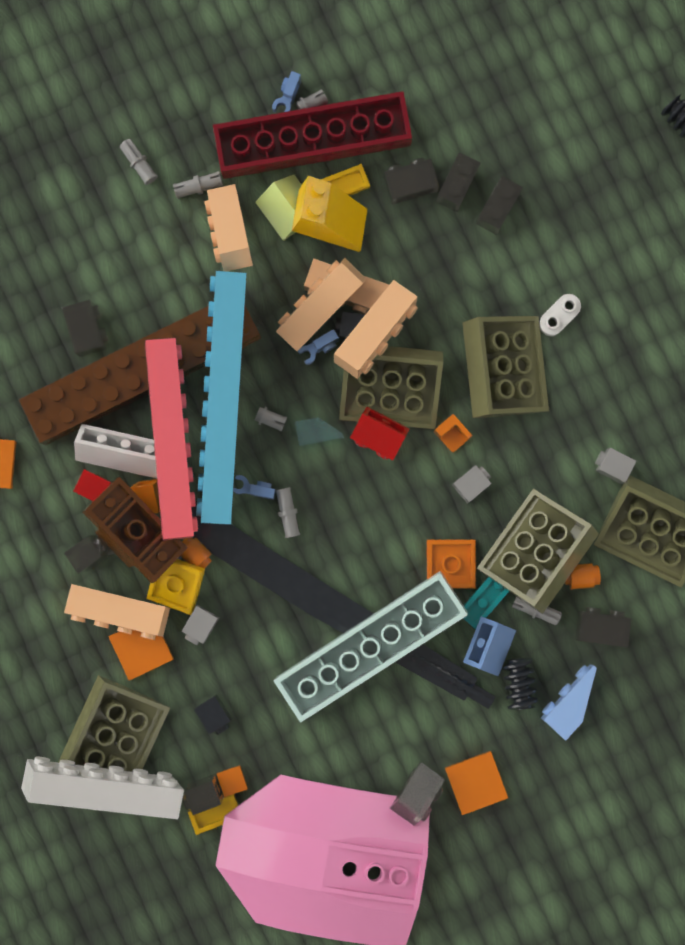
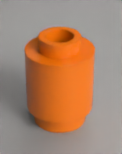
[180,538,212,569]
[565,563,601,589]

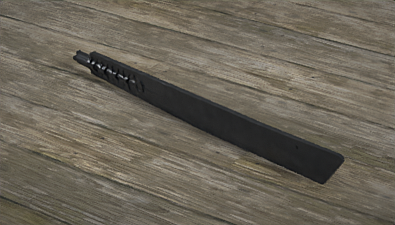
[191,500,496,709]

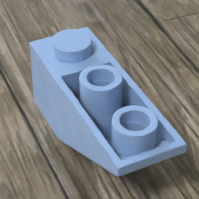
[541,664,597,740]

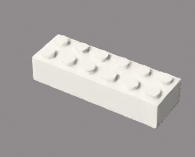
[21,756,184,819]

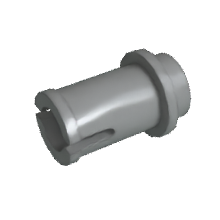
[296,89,328,110]
[255,407,287,431]

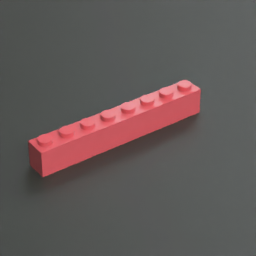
[145,338,198,540]

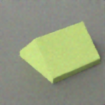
[255,175,302,241]

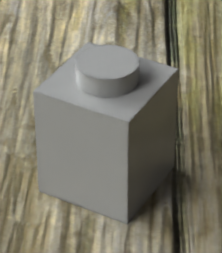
[595,448,636,484]
[452,465,492,503]
[182,605,220,645]

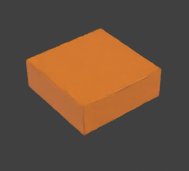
[217,765,248,797]

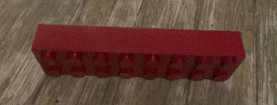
[213,91,412,179]

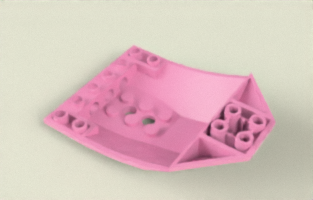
[216,774,430,945]

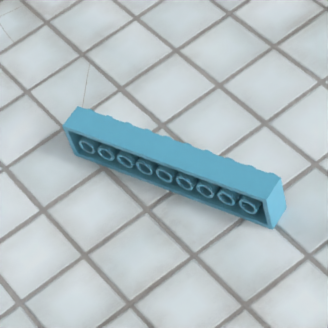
[196,271,246,524]

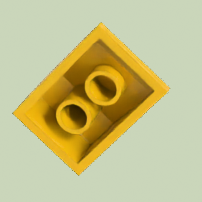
[292,176,367,252]

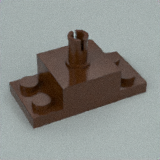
[83,477,188,583]

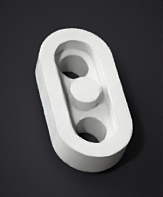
[539,294,581,336]

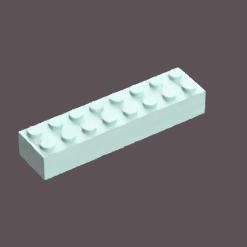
[274,571,468,723]

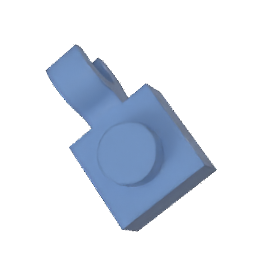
[272,71,301,113]
[298,329,339,365]
[233,475,276,500]

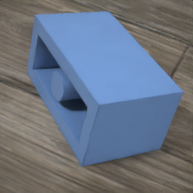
[463,616,516,676]

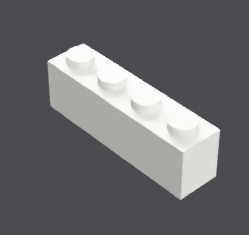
[74,424,157,478]

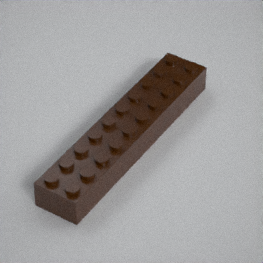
[19,305,261,446]

